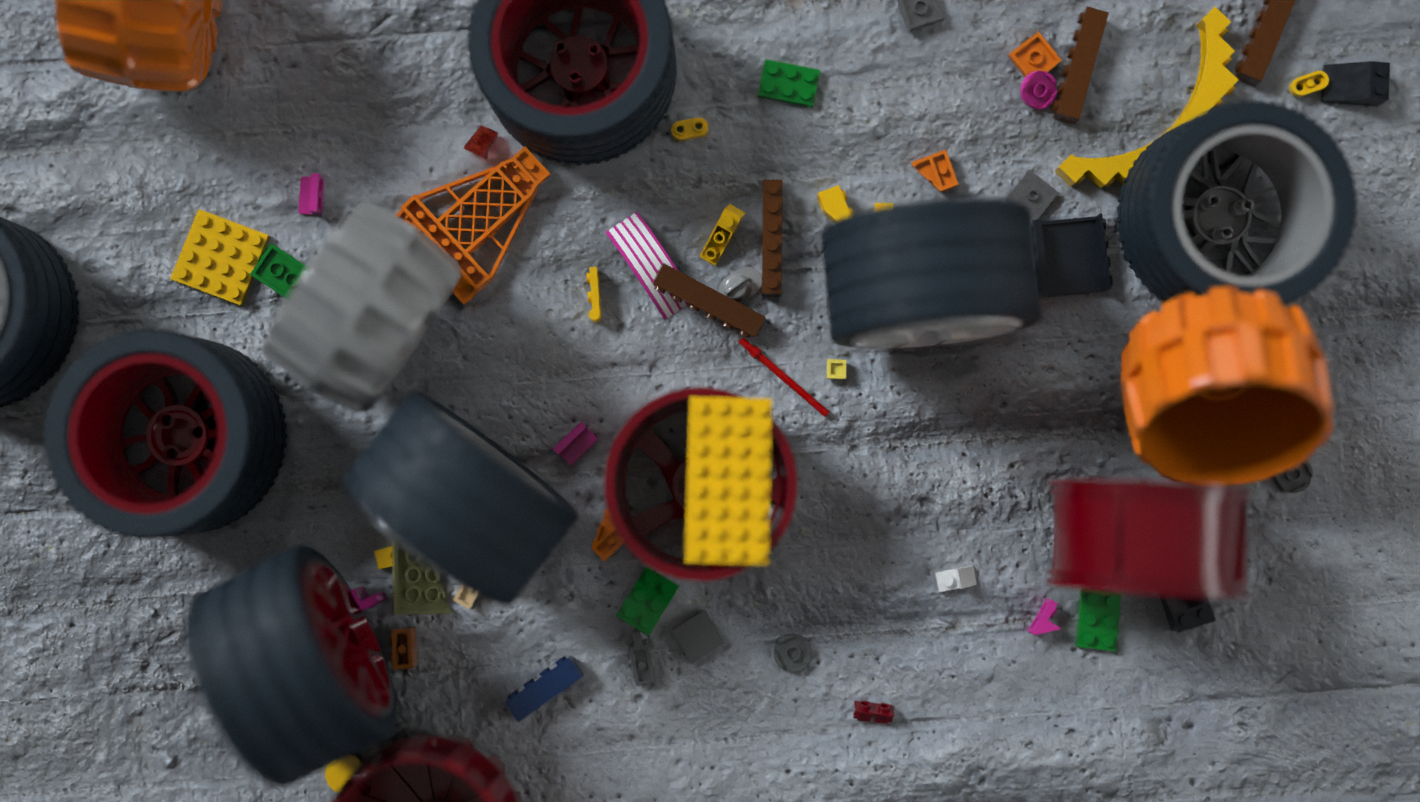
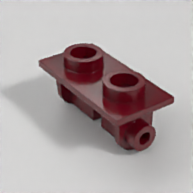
[853,700,895,724]

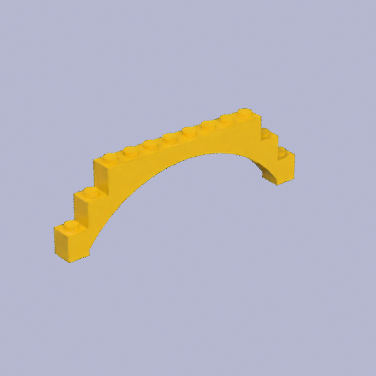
[1054,7,1238,189]

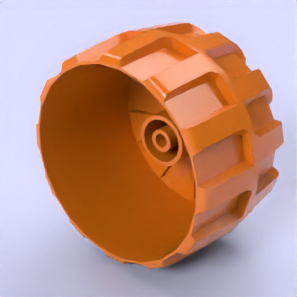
[55,0,222,92]
[1121,286,1333,486]

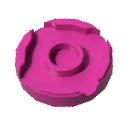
[1020,71,1057,109]

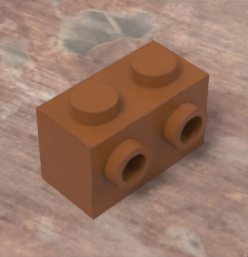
[390,627,418,669]

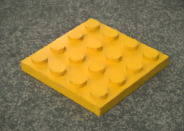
[170,209,271,306]

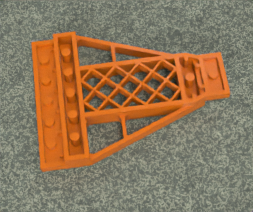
[395,146,551,305]

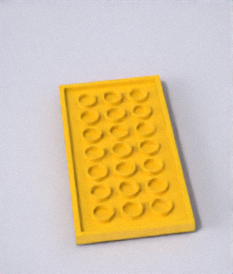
[685,397,772,565]

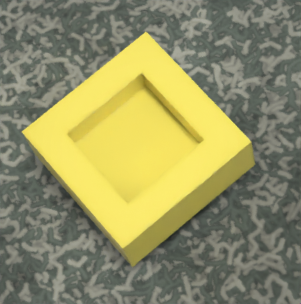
[826,359,846,379]

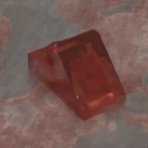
[464,125,498,160]

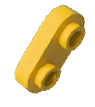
[1289,71,1329,97]
[671,117,708,141]

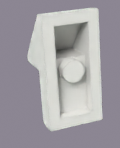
[934,565,977,592]

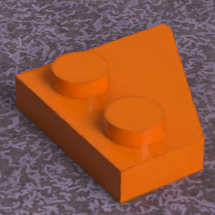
[911,149,959,193]
[591,509,624,562]

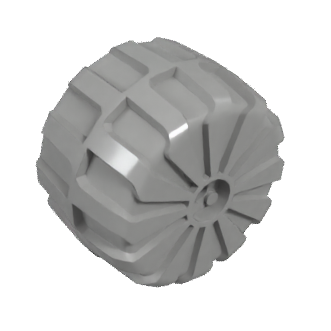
[262,201,461,412]

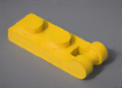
[586,267,602,323]

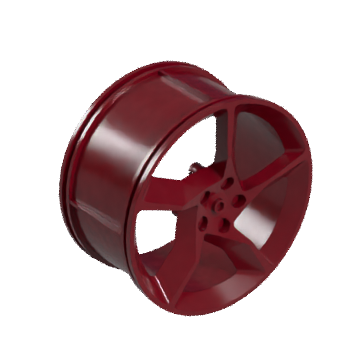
[604,387,797,581]
[1045,480,1251,597]

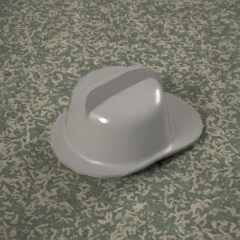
[719,267,762,304]

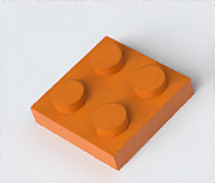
[1008,32,1062,77]

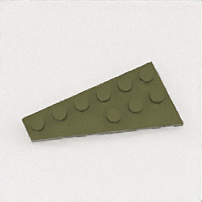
[392,539,452,615]

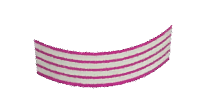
[606,212,690,320]

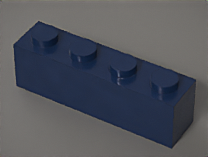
[505,655,584,722]

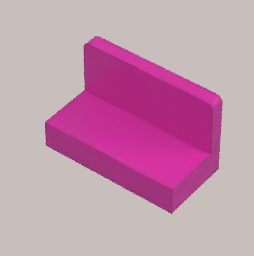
[298,173,324,215]
[553,422,598,465]
[350,586,388,611]

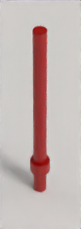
[738,337,830,417]

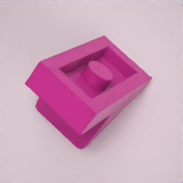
[1027,598,1061,635]

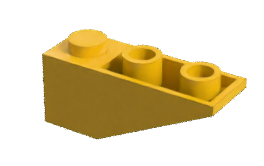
[816,185,854,223]
[699,204,746,266]

